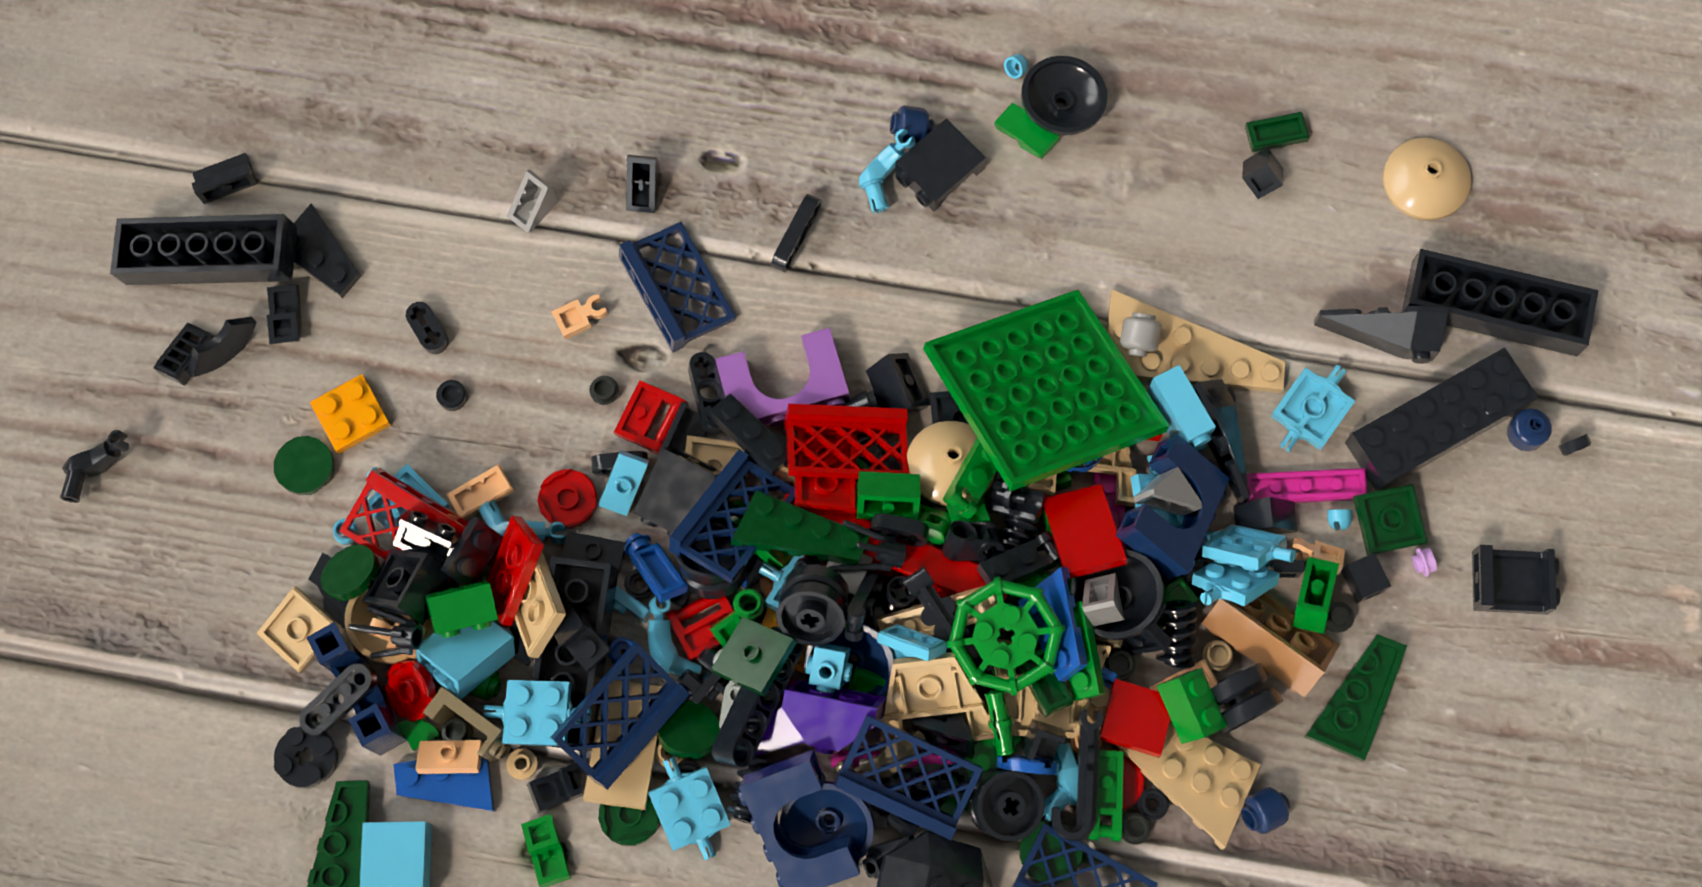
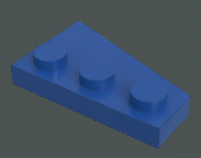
[1018,567,1088,682]
[393,757,495,812]

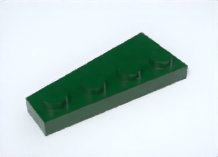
[731,490,870,565]
[1304,634,1407,762]
[307,780,370,887]

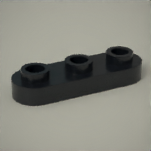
[300,663,377,735]

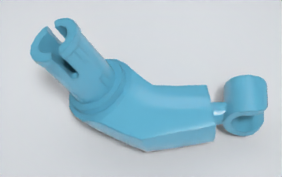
[859,129,915,213]
[479,501,566,545]
[648,596,702,677]
[1043,743,1078,821]

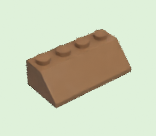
[1201,592,1340,698]

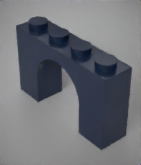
[1115,434,1230,580]
[306,622,407,756]
[738,750,862,887]

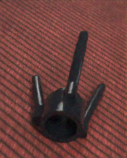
[829,520,906,572]
[348,606,423,659]

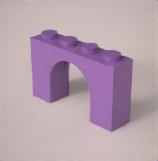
[715,328,850,426]

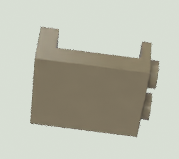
[423,687,511,764]

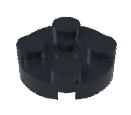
[274,726,339,789]

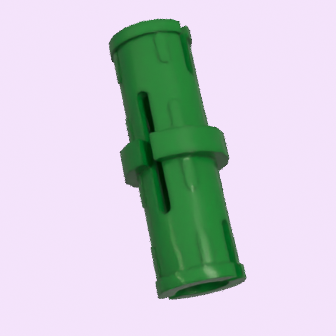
[985,689,1017,756]

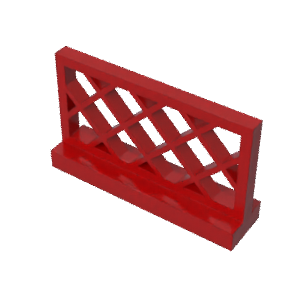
[784,403,910,479]
[339,468,469,591]

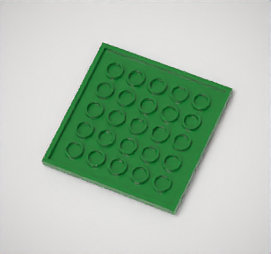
[923,289,1170,491]

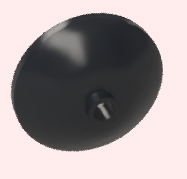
[1021,56,1108,135]
[1071,549,1165,640]

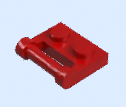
[614,380,688,455]
[666,596,733,662]

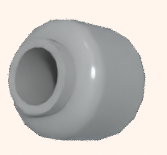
[1120,312,1162,357]

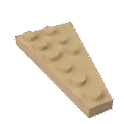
[1107,289,1285,393]
[1086,687,1260,850]

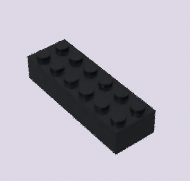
[110,214,297,285]
[1402,249,1599,356]
[1345,347,1539,491]
[532,556,619,751]

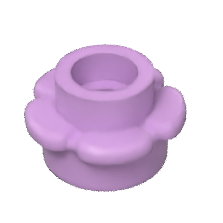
[1411,547,1437,577]

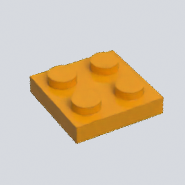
[310,374,391,454]

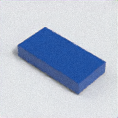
[630,542,688,603]

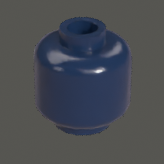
[890,105,934,145]
[1507,408,1552,452]
[1241,787,1290,834]

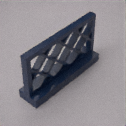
[619,222,736,353]
[669,449,794,583]
[550,642,690,790]
[834,714,983,840]
[1012,823,1158,887]

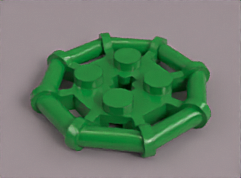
[946,576,1066,696]

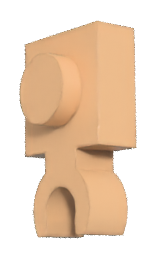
[551,295,608,340]

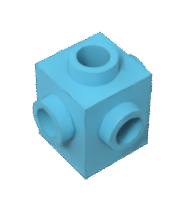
[806,643,853,693]

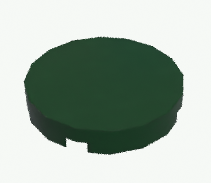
[274,436,335,496]
[320,545,380,601]
[658,701,720,759]
[598,790,660,846]
[1019,820,1082,885]

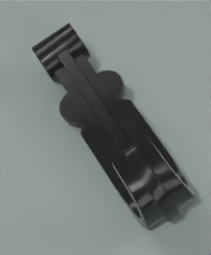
[903,566,993,673]
[1051,709,1103,841]

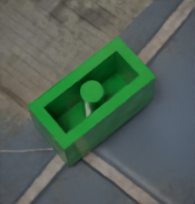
[857,471,921,520]
[1293,557,1339,634]
[425,580,498,638]
[1157,668,1227,744]

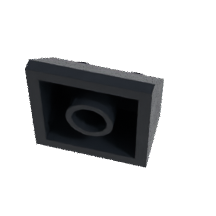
[362,549,450,625]

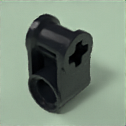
[942,520,1005,562]

